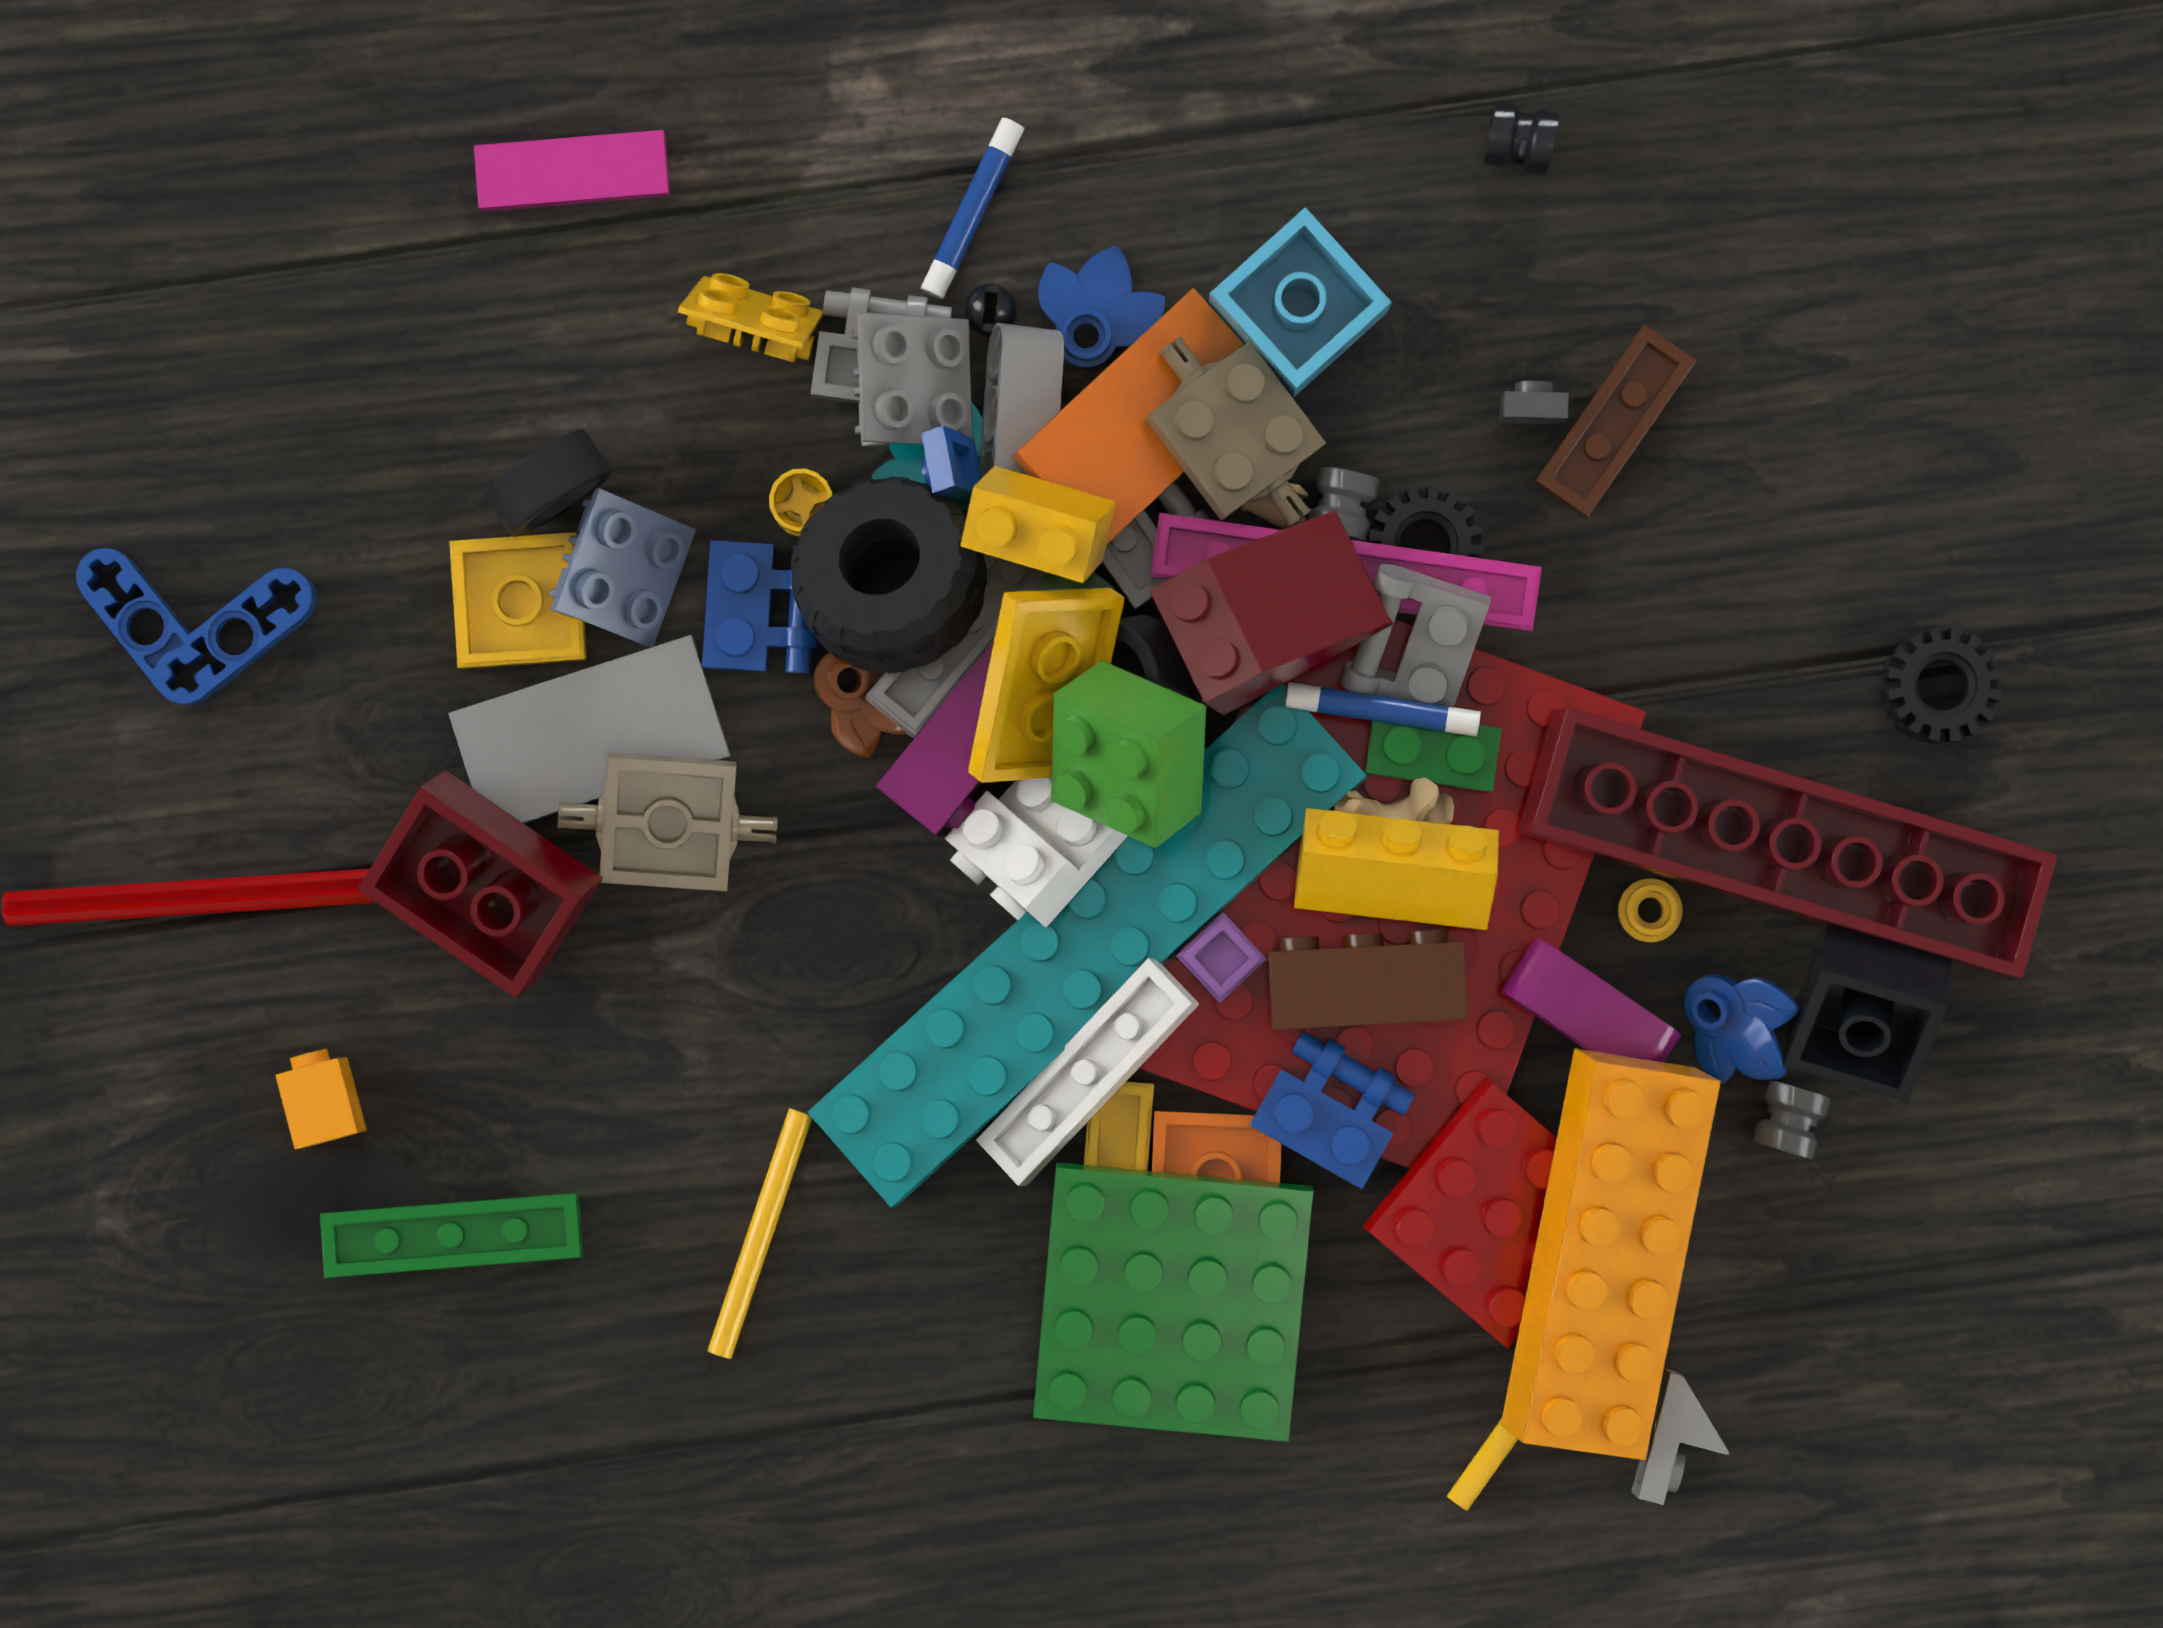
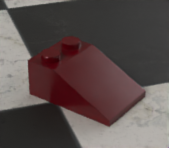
[1149,510,1393,715]

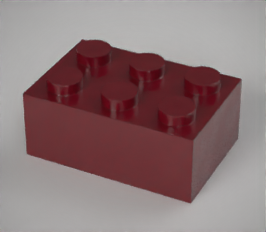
[357,770,603,999]

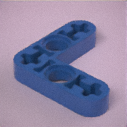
[76,548,317,706]

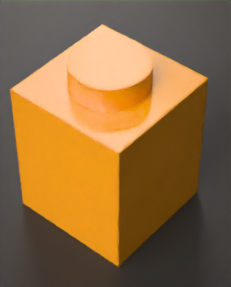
[275,1049,367,1149]

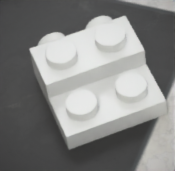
[945,778,1127,928]

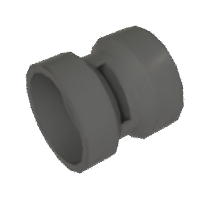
[1308,467,1381,542]
[1751,1080,1831,1160]

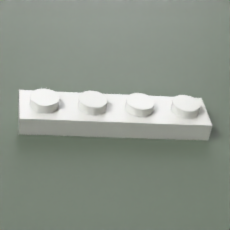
[976,958,1199,1186]

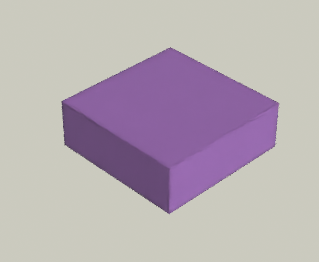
[1176,912,1267,1003]

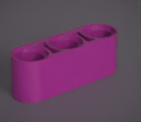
[1501,938,1682,1062]

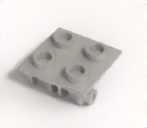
[852,312,972,447]

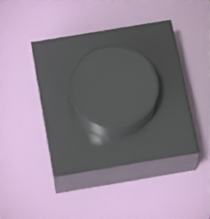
[1498,381,1569,426]

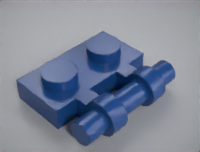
[702,540,819,675]
[1249,1030,1415,1189]

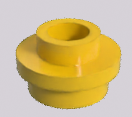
[1618,879,1683,942]

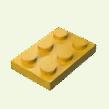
[968,588,1125,783]

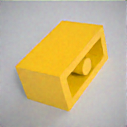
[960,466,1117,583]

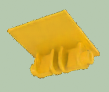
[678,273,824,363]

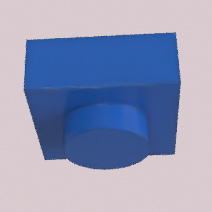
[921,425,982,506]

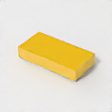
[1084,1082,1154,1171]

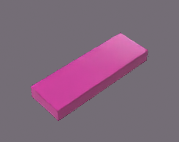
[474,130,670,212]

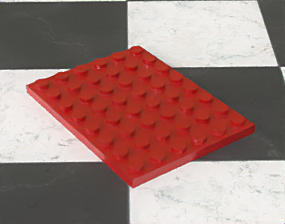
[1139,619,1646,1168]

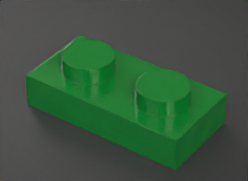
[1364,721,1502,793]

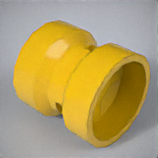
[769,468,833,538]

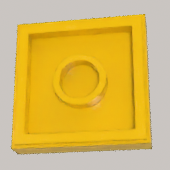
[449,532,587,669]

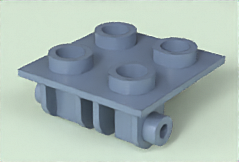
[549,488,696,648]

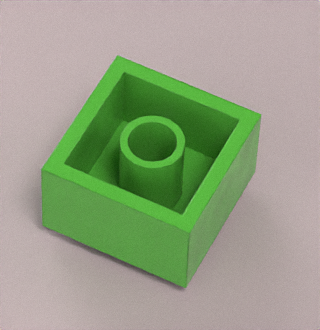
[1051,660,1206,848]

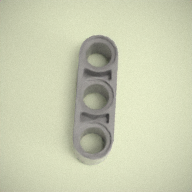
[979,323,1064,477]

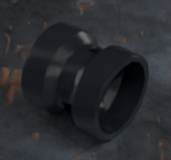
[1483,100,1559,176]

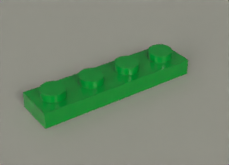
[320,1192,583,1278]

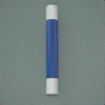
[920,117,1025,300]
[1285,682,1481,737]

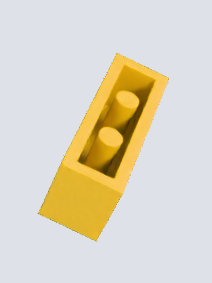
[1294,808,1499,930]

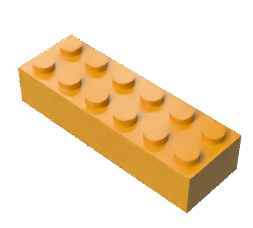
[1501,1048,1721,1460]

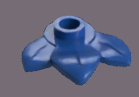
[1038,246,1165,369]
[1684,974,1800,1084]

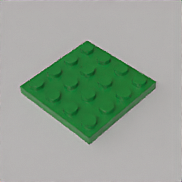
[1033,1162,1313,1442]

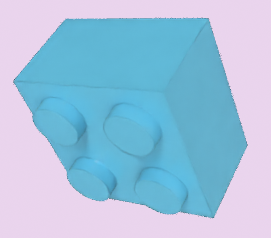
[1208,207,1392,398]

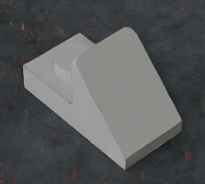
[1631,1368,1729,1505]

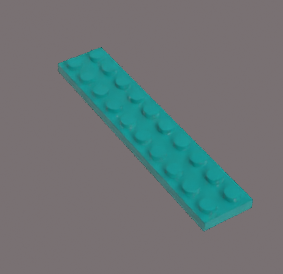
[807,684,1369,1208]

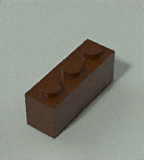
[1267,930,1468,1030]

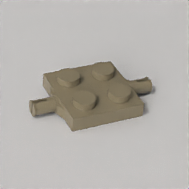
[1145,336,1326,527]
[557,752,778,891]

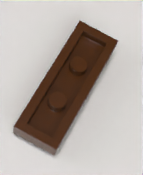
[1534,324,1697,519]

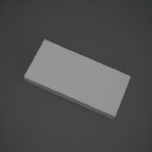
[448,635,731,824]

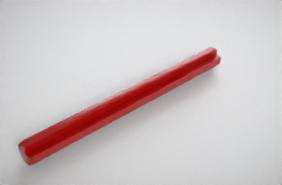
[1,869,376,926]

